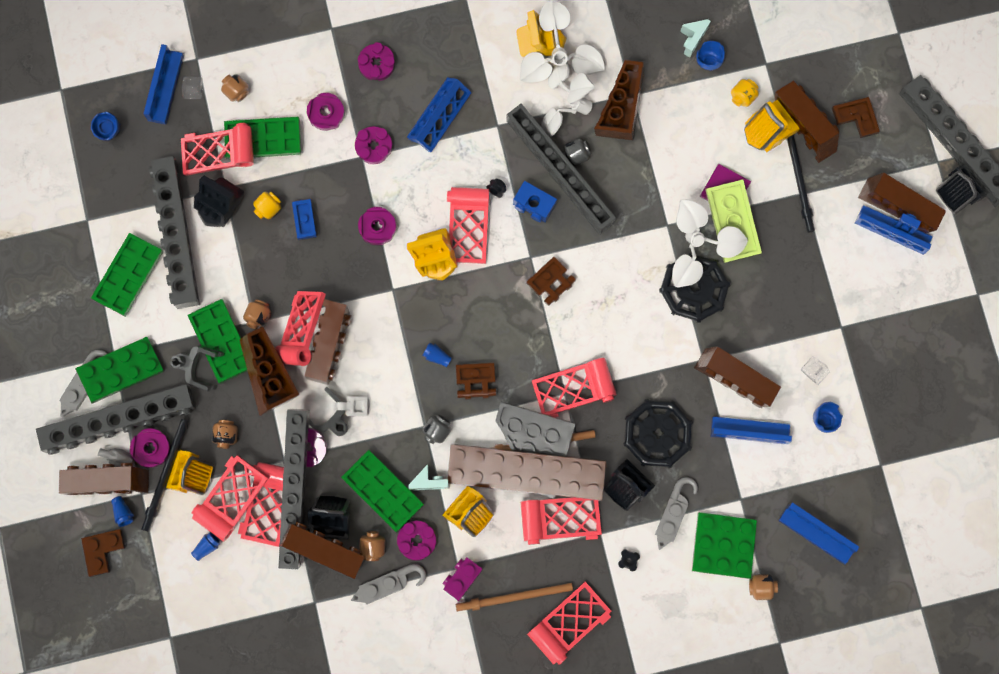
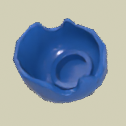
[696,40,725,71]
[91,112,120,141]
[813,402,843,433]

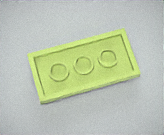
[705,180,762,263]

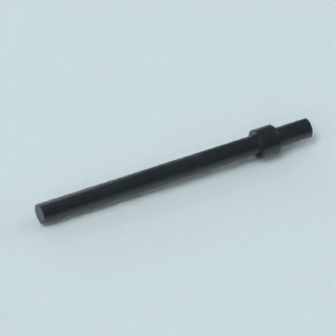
[787,134,815,233]
[141,419,189,532]

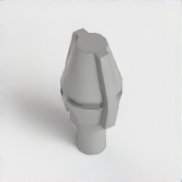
[98,448,133,467]

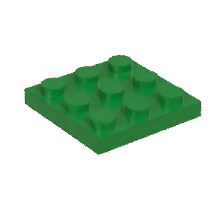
[691,512,757,579]

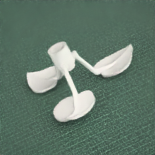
[520,0,605,83]
[541,62,595,137]
[672,199,748,287]

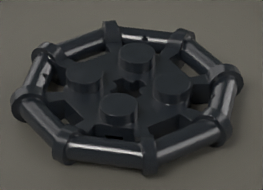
[659,253,731,323]
[623,399,693,468]

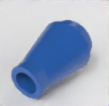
[422,343,452,367]
[111,496,134,527]
[191,532,220,561]

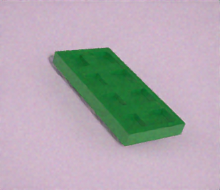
[224,117,301,159]
[91,233,163,317]
[187,299,247,384]
[75,337,164,404]
[341,450,424,533]

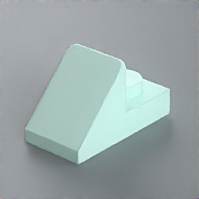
[681,19,711,57]
[409,465,449,491]

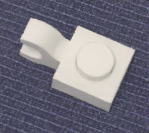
[333,397,367,416]

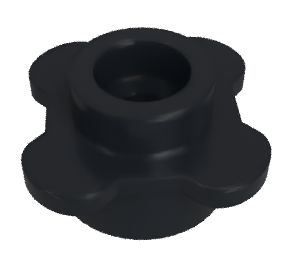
[486,179,506,198]
[618,549,640,572]

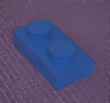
[292,199,317,240]
[893,213,921,235]

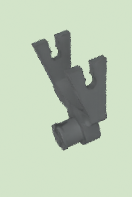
[170,346,224,391]
[309,387,348,436]

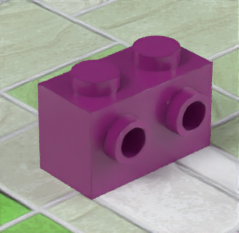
[442,557,483,601]

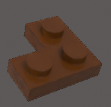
[832,97,880,138]
[81,529,125,577]

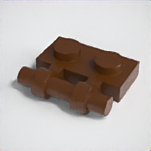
[526,257,576,306]
[456,363,496,400]

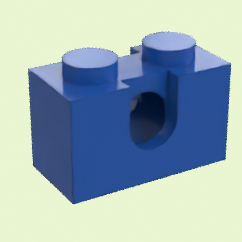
[513,181,557,223]

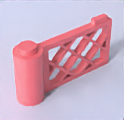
[181,123,254,176]
[447,187,489,264]
[275,291,326,366]
[532,358,617,417]
[192,455,269,542]
[238,462,284,547]
[520,497,602,545]
[527,582,612,665]

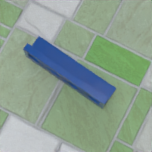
[144,44,184,125]
[407,77,472,152]
[854,205,933,255]
[711,417,792,445]
[778,503,859,565]

